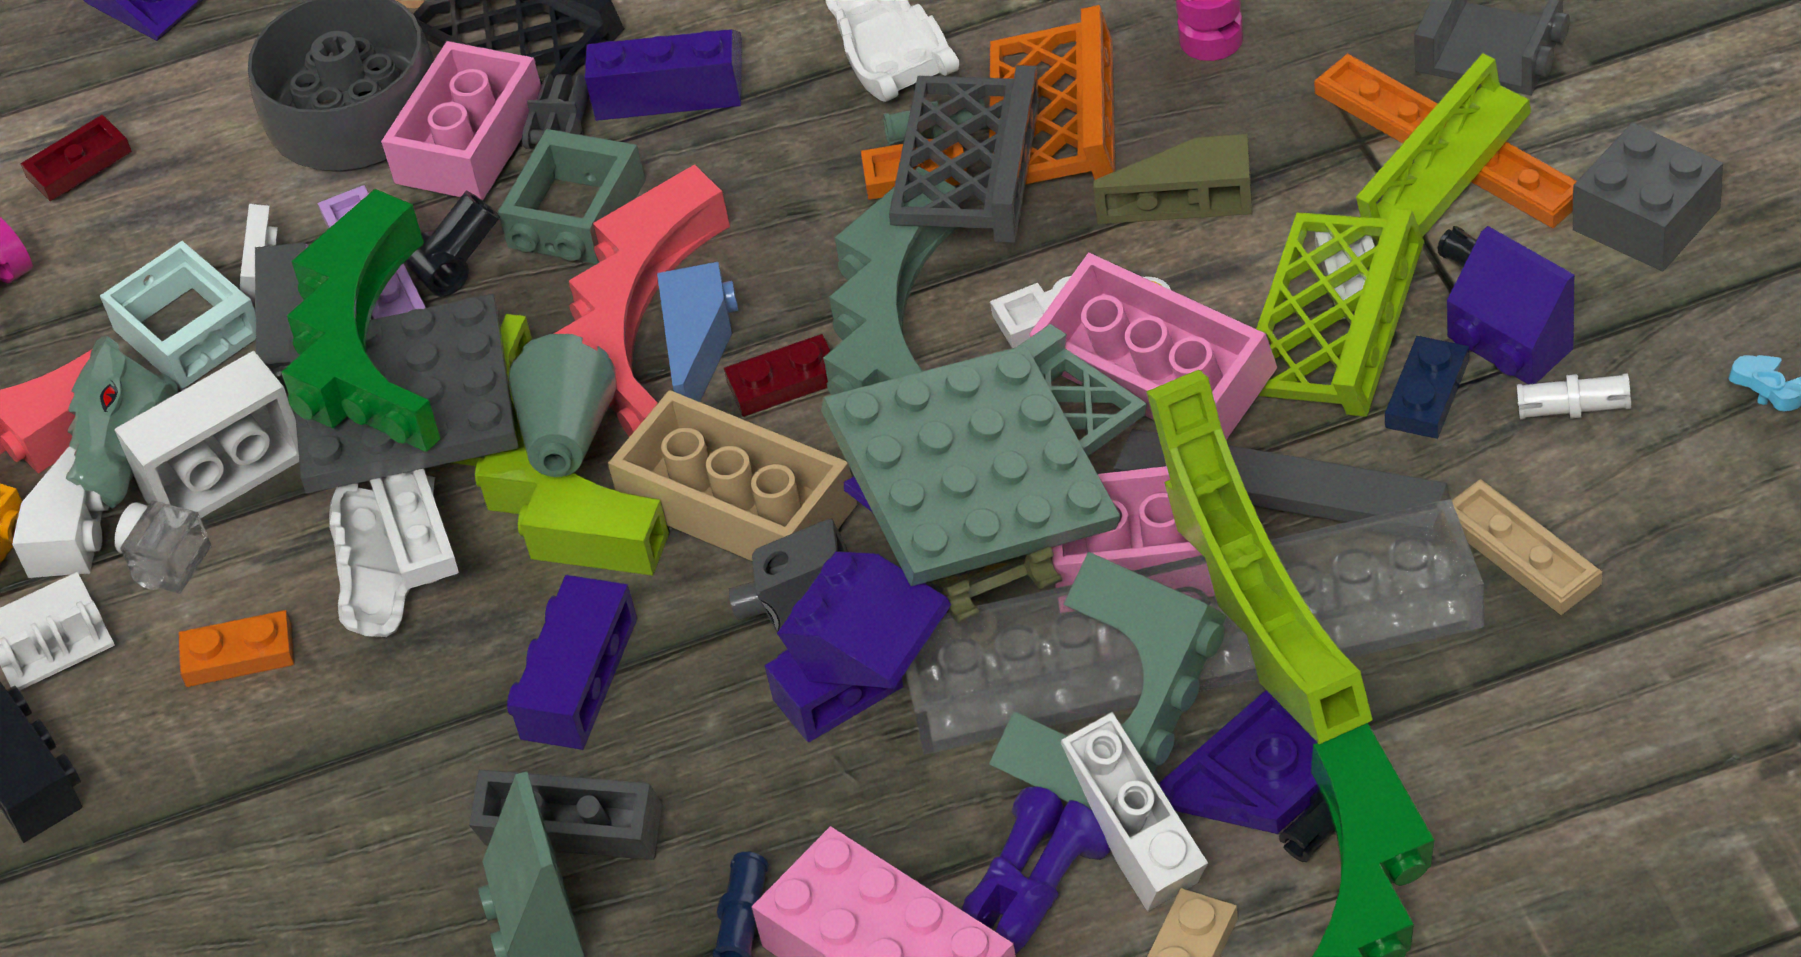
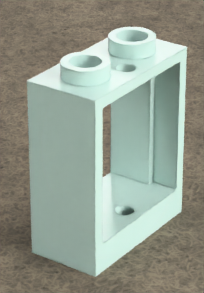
[100,241,256,390]

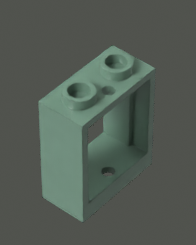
[498,129,646,264]

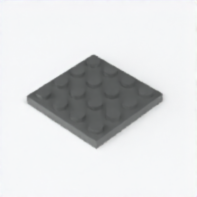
[288,294,519,494]

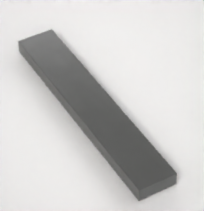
[1114,429,1449,537]

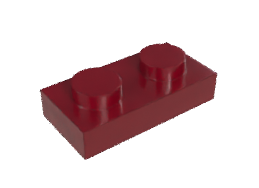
[20,115,132,201]
[724,334,830,417]

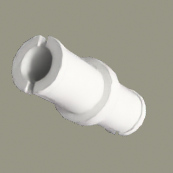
[1517,373,1631,420]

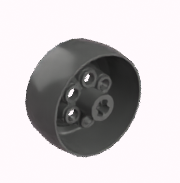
[248,0,434,171]

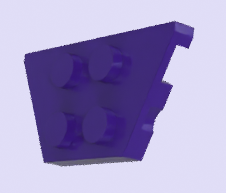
[1158,690,1319,834]

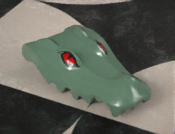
[66,336,177,509]

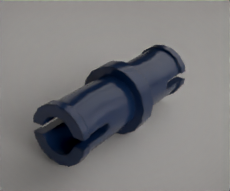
[713,852,769,957]

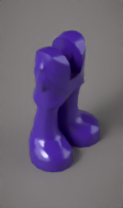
[961,787,1111,955]

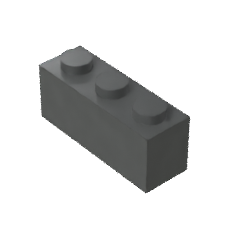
[469,769,663,860]

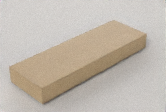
[1440,479,1602,615]

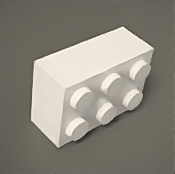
[114,351,299,535]

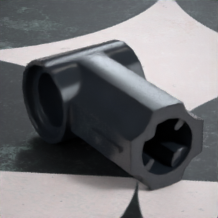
[405,190,500,297]

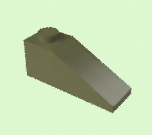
[1093,134,1252,224]

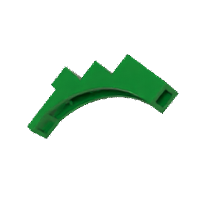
[281,189,441,452]
[1311,723,1435,957]

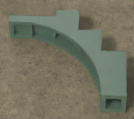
[823,166,959,395]

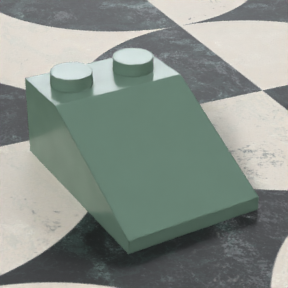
[478,771,585,957]

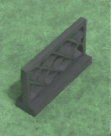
[889,65,1039,243]

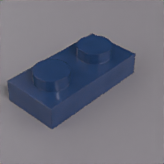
[1385,336,1469,439]

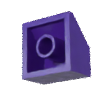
[1447,226,1575,384]
[777,551,951,689]

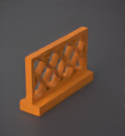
[989,5,1116,184]

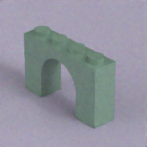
[989,552,1227,810]

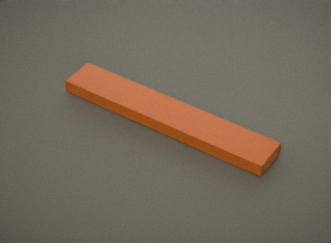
[1314,53,1577,228]

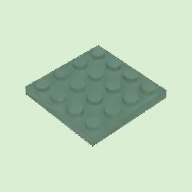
[821,345,1120,586]

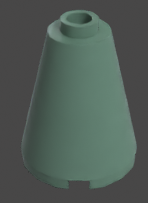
[509,334,616,477]

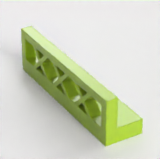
[1356,53,1531,241]

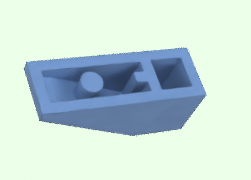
[657,262,738,402]

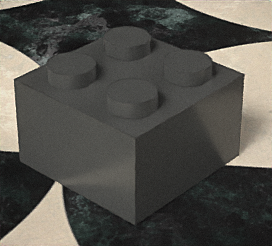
[1573,123,1723,272]

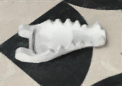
[825,0,959,102]
[329,476,435,637]

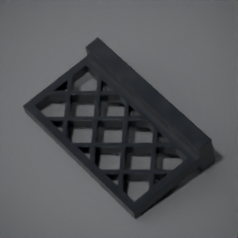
[413,0,624,85]

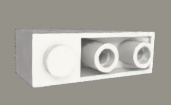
[12,446,109,578]
[1061,712,1208,912]

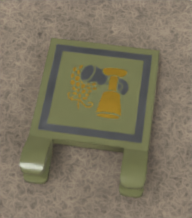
[925,546,1063,623]

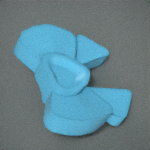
[1728,355,1801,411]

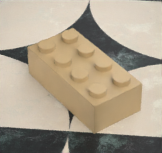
[608,390,857,561]

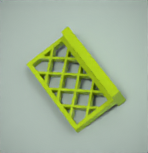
[1256,208,1424,417]

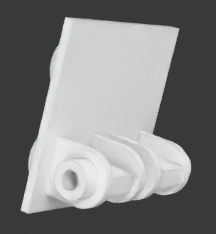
[0,572,115,691]

